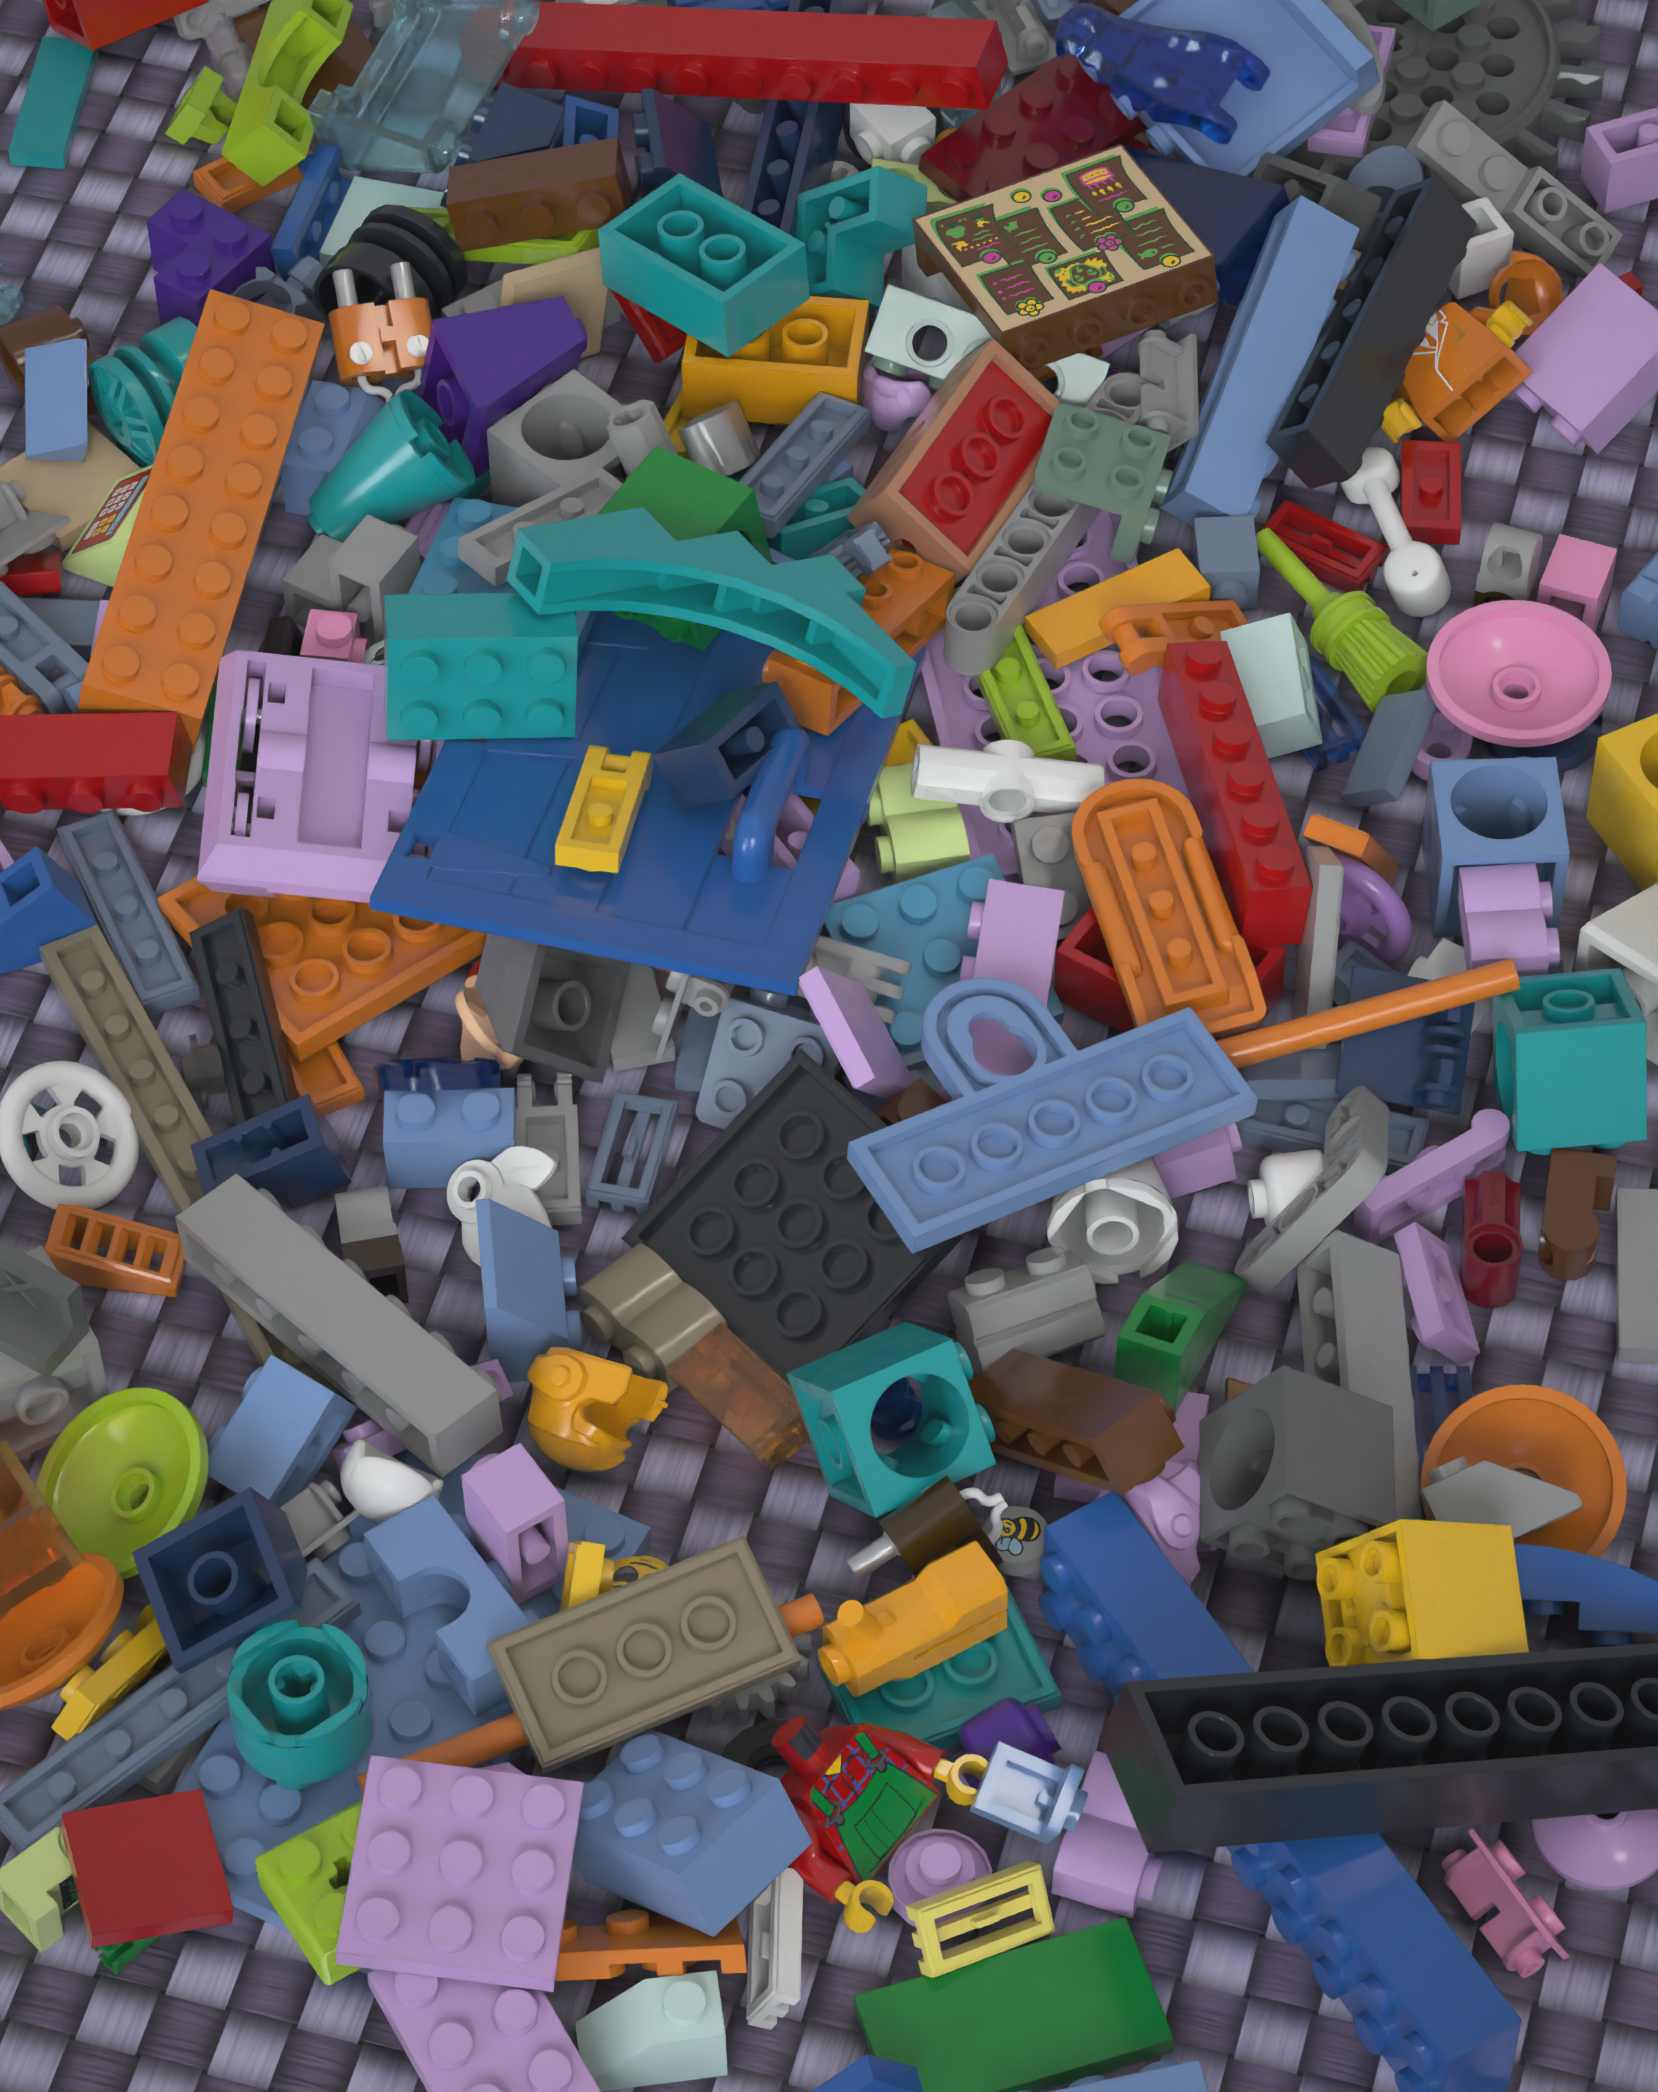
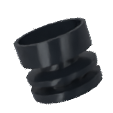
[314,204,468,325]

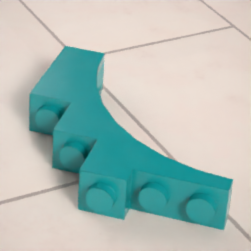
[506,507,917,719]

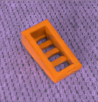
[45,1203,187,1298]

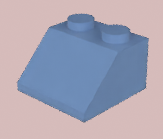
[281,380,403,526]
[476,1198,582,1383]

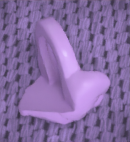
[860,355,937,431]

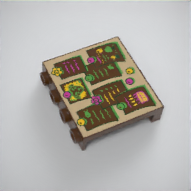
[912,144,1218,372]

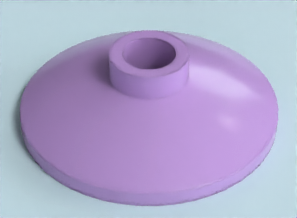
[1531,1809,1658,1890]

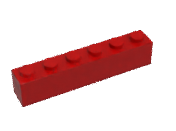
[1157,640,1313,947]

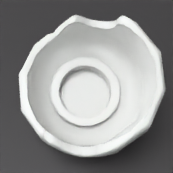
[340,1439,443,1524]

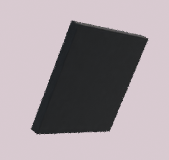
[621,1049,971,1405]

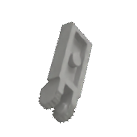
[516,1072,582,1225]

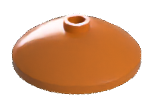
[1420,1384,1627,1558]
[0,1553,124,1711]

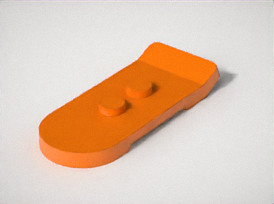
[1072,779,1266,1038]

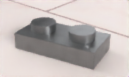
[1011,812,1090,943]

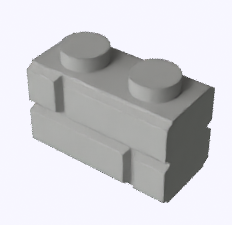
[947,1247,1106,1375]

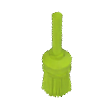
[1256,528,1428,714]

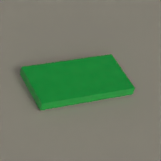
[854,1917,1174,2092]

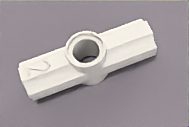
[911,740,1104,823]

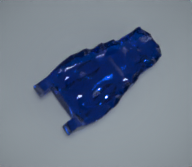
[1055,3,1271,145]

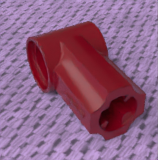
[1459,1171,1523,1308]

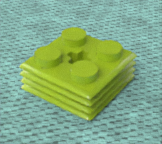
[255,1799,363,1985]

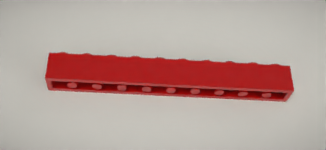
[461,0,1009,110]

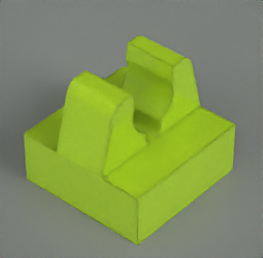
[165,66,237,145]

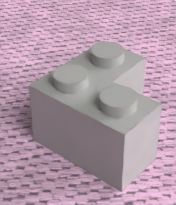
[282,514,421,646]

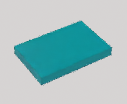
[816,1585,1061,1749]

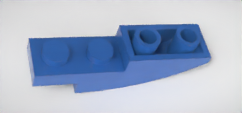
[1514,1543,1658,1645]

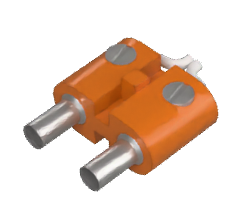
[328,262,432,401]

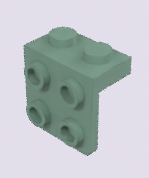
[1032,403,1173,564]

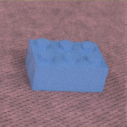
[574,1729,813,1937]

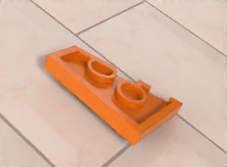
[555,1910,747,1981]

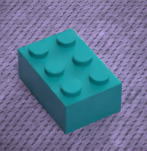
[598,173,810,357]
[384,593,578,741]

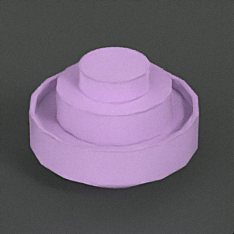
[888,1829,992,1927]

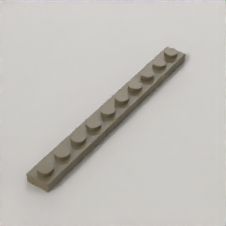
[39,924,354,1404]

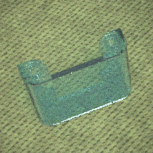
[308,0,540,174]

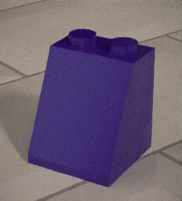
[417,296,587,479]

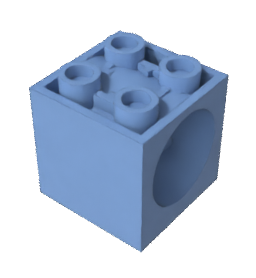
[1421,756,1570,937]

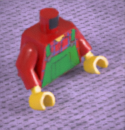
[771,1716,988,1933]

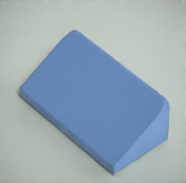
[25,339,88,462]

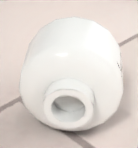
[1247,1149,1324,1226]

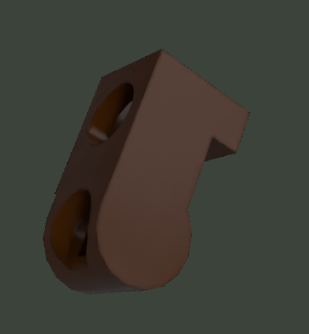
[1538,1148,1617,1281]

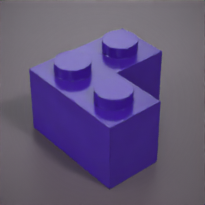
[146,188,276,328]

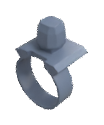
[231,255,329,329]

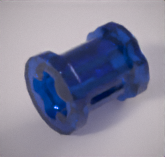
[870,1376,923,1441]

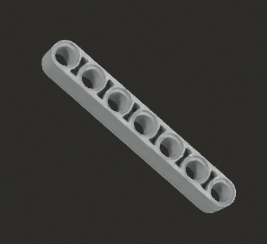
[943,372,1149,676]

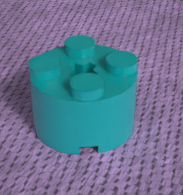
[227,1620,373,1791]

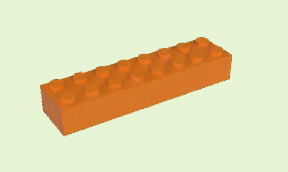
[76,289,325,754]

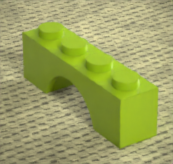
[221,0,354,187]

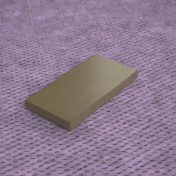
[486,1535,801,1775]

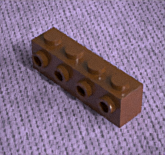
[968,1349,1185,1495]

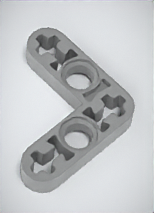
[1234,1085,1389,1294]

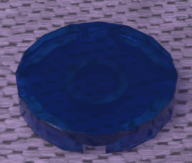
[373,1057,503,1091]

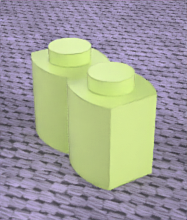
[866,763,970,885]

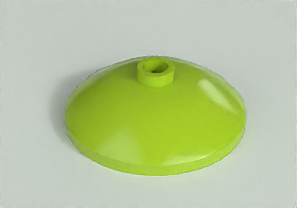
[33,1388,209,1580]

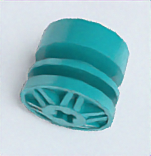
[88,316,197,469]

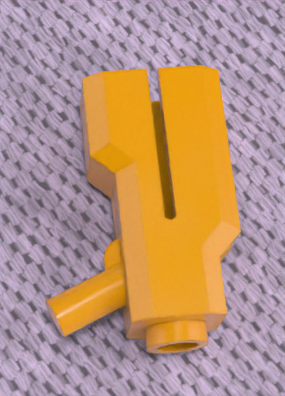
[817,1541,1008,1697]

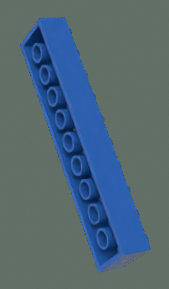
[1038,1492,1522,2092]

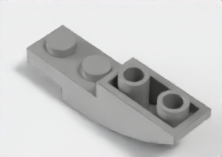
[1406,100,1623,279]

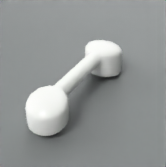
[1340,447,1451,617]

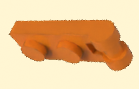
[1099,600,1249,675]

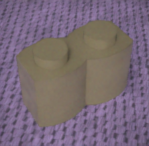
[579,1243,729,1393]

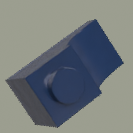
[190,1094,352,1208]

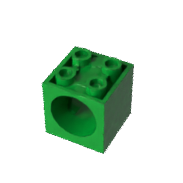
[596,445,773,651]

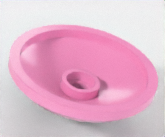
[1426,600,1612,747]

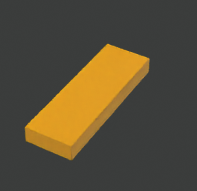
[1024,548,1211,669]

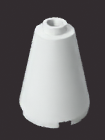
[1046,1157,1178,1284]

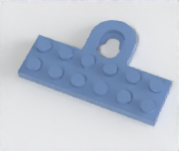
[847,977,1258,1254]

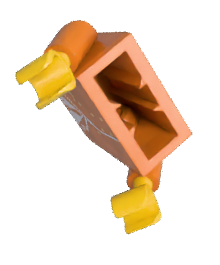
[1380,300,1533,444]

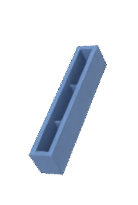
[1160,195,1360,526]

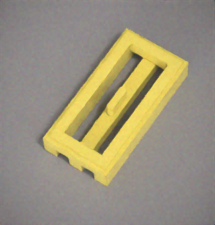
[906,1860,1056,1978]

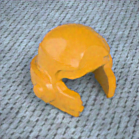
[527,1347,669,1472]

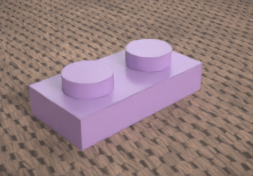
[1394,1222,1480,1365]

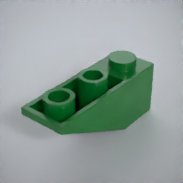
[1114,1260,1248,1414]

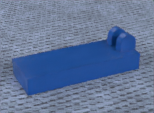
[270,145,353,282]

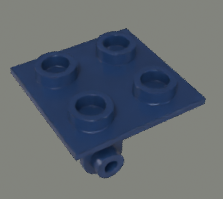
[1335,966,1475,1115]

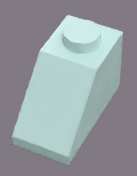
[575,1970,728,2091]

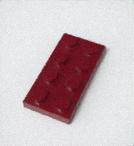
[918,46,1147,202]

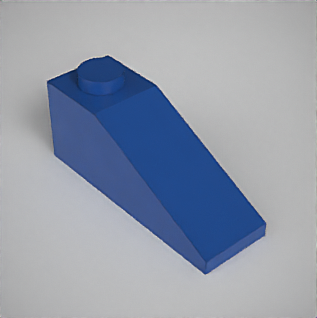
[0,846,97,975]

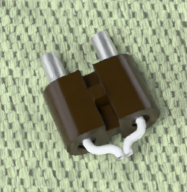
[846,1475,1008,1585]

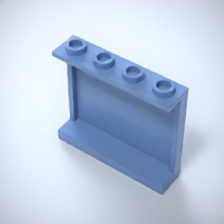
[1075,0,1380,208]

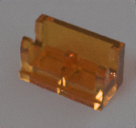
[667,1322,811,1471]

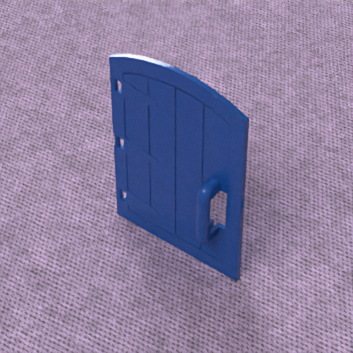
[370,611,926,996]

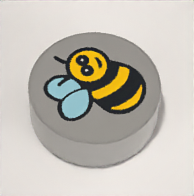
[983,1506,1048,1576]

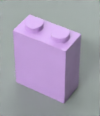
[1511,263,1658,454]

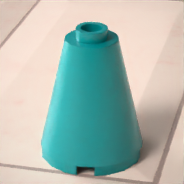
[307,389,476,543]

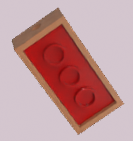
[846,338,1061,585]

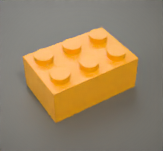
[682,296,869,425]

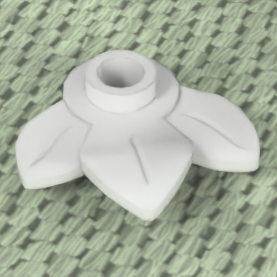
[446,1146,557,1266]

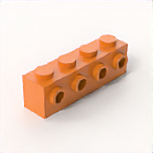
[762,548,956,737]

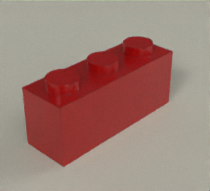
[0,712,193,814]

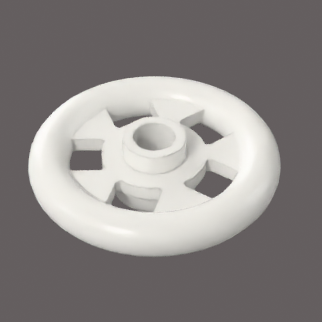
[0,1061,140,1209]

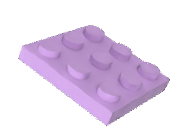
[336,1755,584,1992]

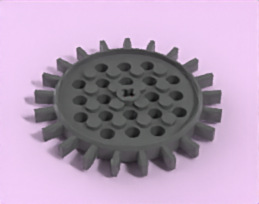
[1284,0,1605,181]

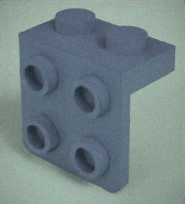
[696,987,840,1129]

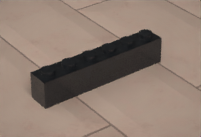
[1266,176,1477,489]

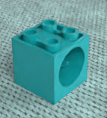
[1492,968,1647,1155]
[786,1321,996,1518]

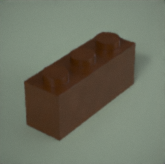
[446,137,631,252]

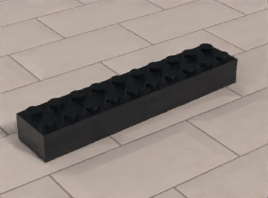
[1099,1643,1658,1853]

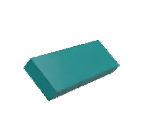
[8,37,99,169]

